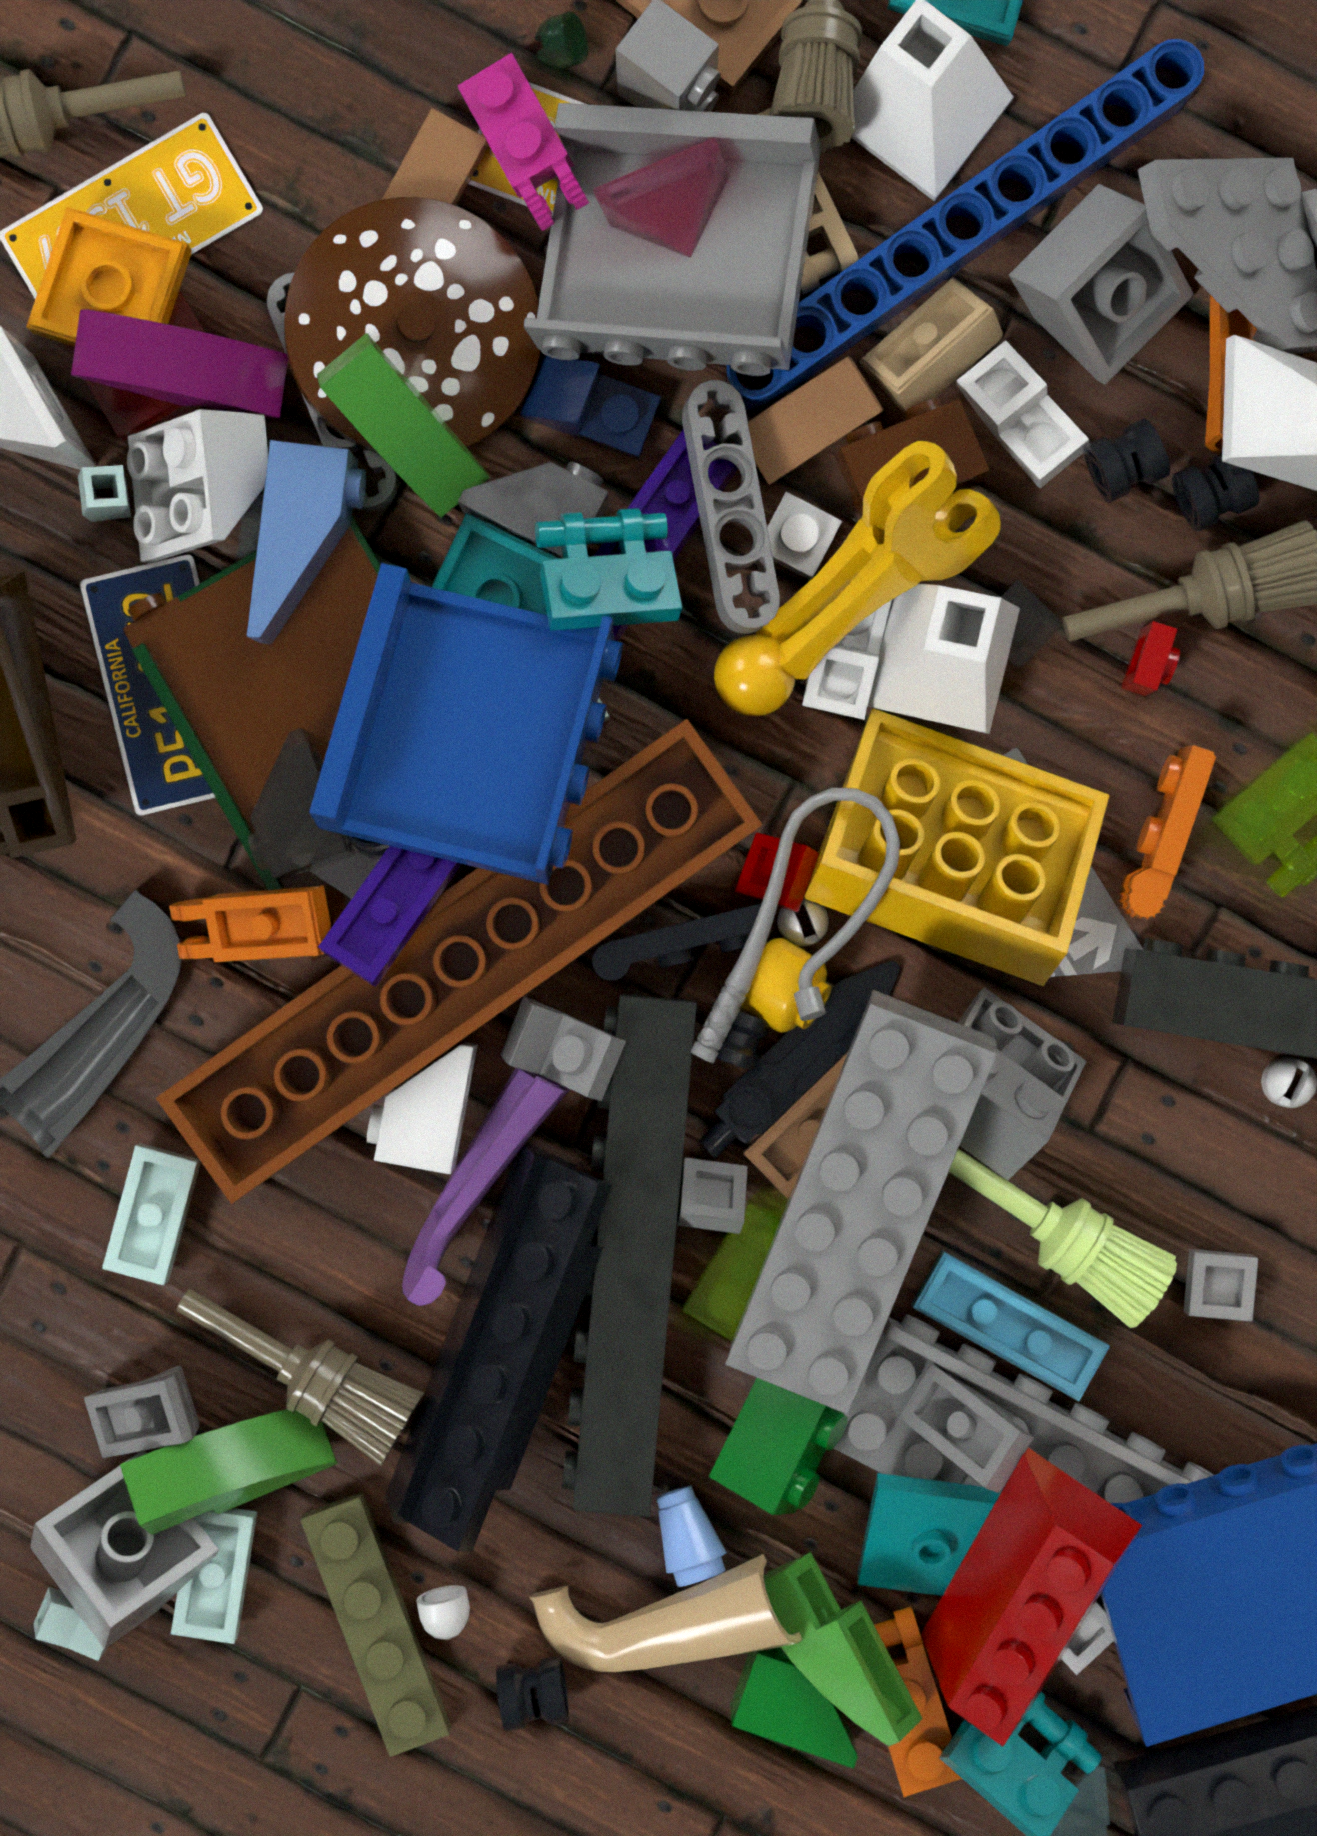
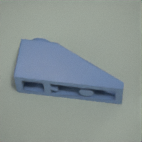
[247,440,366,644]

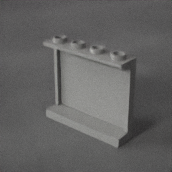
[524,103,822,376]

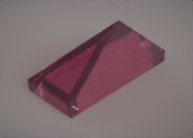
[593,138,730,258]

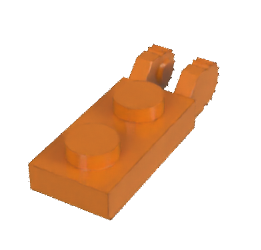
[1118,745,1216,919]
[169,886,332,962]

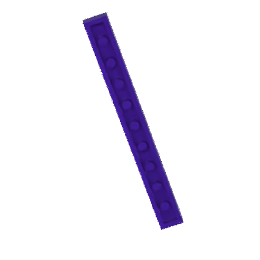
[318,429,738,988]

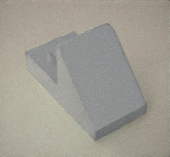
[500,996,626,1101]
[898,1363,1034,1493]
[84,1366,199,1458]

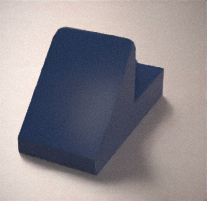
[520,355,661,461]

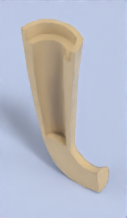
[529,1554,803,1672]

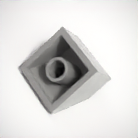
[1009,184,1194,385]
[30,1451,219,1650]

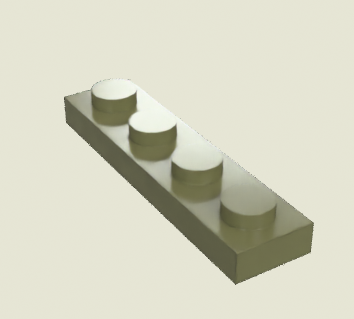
[300,1492,452,1757]

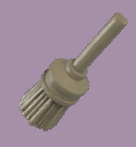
[769,0,862,153]
[0,69,187,158]
[1062,520,1317,642]
[176,1289,424,1466]

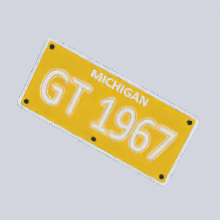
[0,113,263,299]

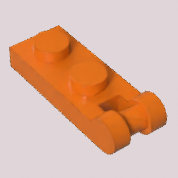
[874,1606,962,1797]

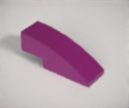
[71,309,288,419]

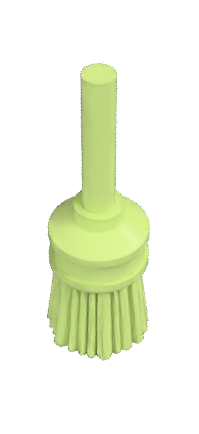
[949,1148,1177,1328]

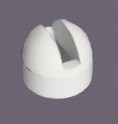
[777,898,829,947]
[1261,1056,1317,1108]
[416,1585,470,1640]

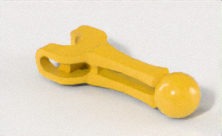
[714,441,1001,716]

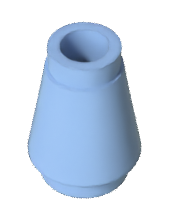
[656,1485,727,1587]

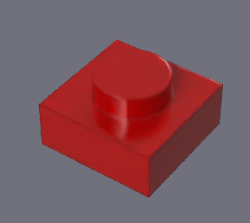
[1121,621,1180,696]
[735,832,820,913]

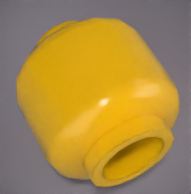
[741,938,832,1032]

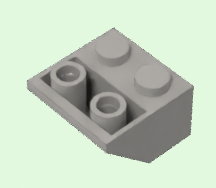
[957,987,1087,1181]

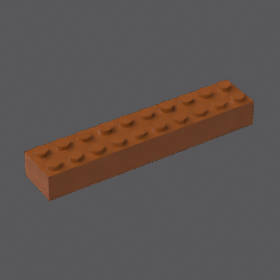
[156,719,763,1204]

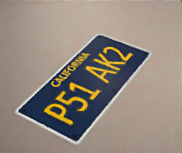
[80,555,215,815]

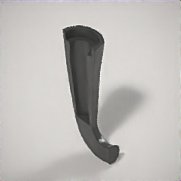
[0,889,182,1159]

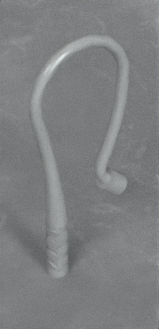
[690,787,900,1063]

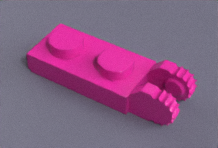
[457,53,589,231]

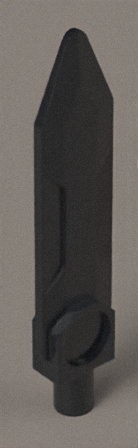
[698,961,900,1159]

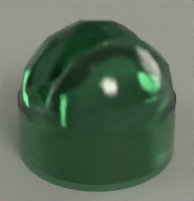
[534,11,588,69]

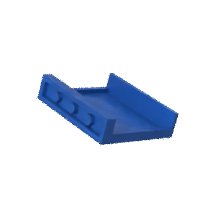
[309,563,623,885]
[1101,1443,1317,1747]

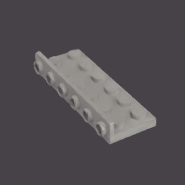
[834,1314,1214,1503]

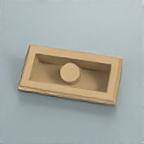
[859,277,1003,413]

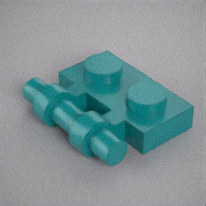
[535,508,682,631]
[939,1692,1102,1836]

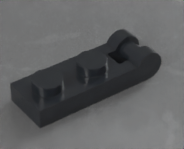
[592,903,762,980]

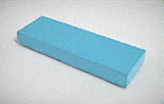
[911,1250,1110,1401]

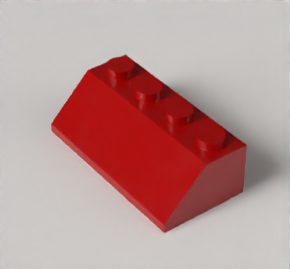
[921,1448,1142,1747]

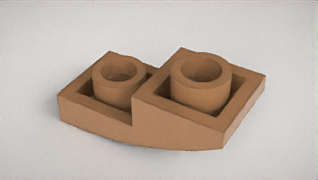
[748,356,884,485]

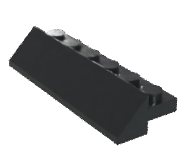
[385,1142,612,1552]

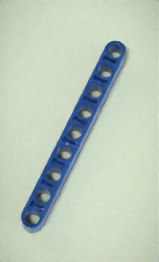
[725,39,1204,412]

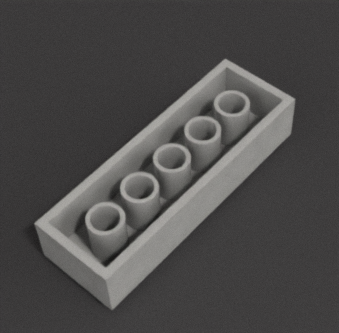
[725,990,997,1414]

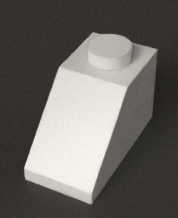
[367,1042,478,1174]

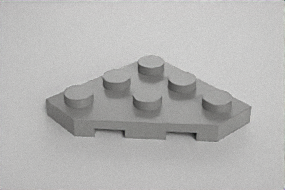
[1138,158,1317,354]

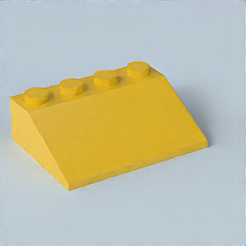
[804,708,1110,986]

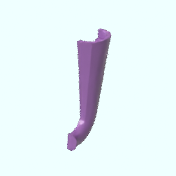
[402,1068,571,1306]

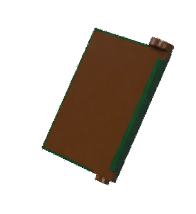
[122,515,381,962]

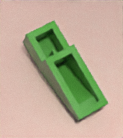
[317,333,490,518]
[120,1409,338,1535]
[763,1552,923,1746]

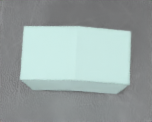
[78,465,131,522]
[33,1587,108,1661]

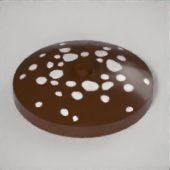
[284,197,540,453]

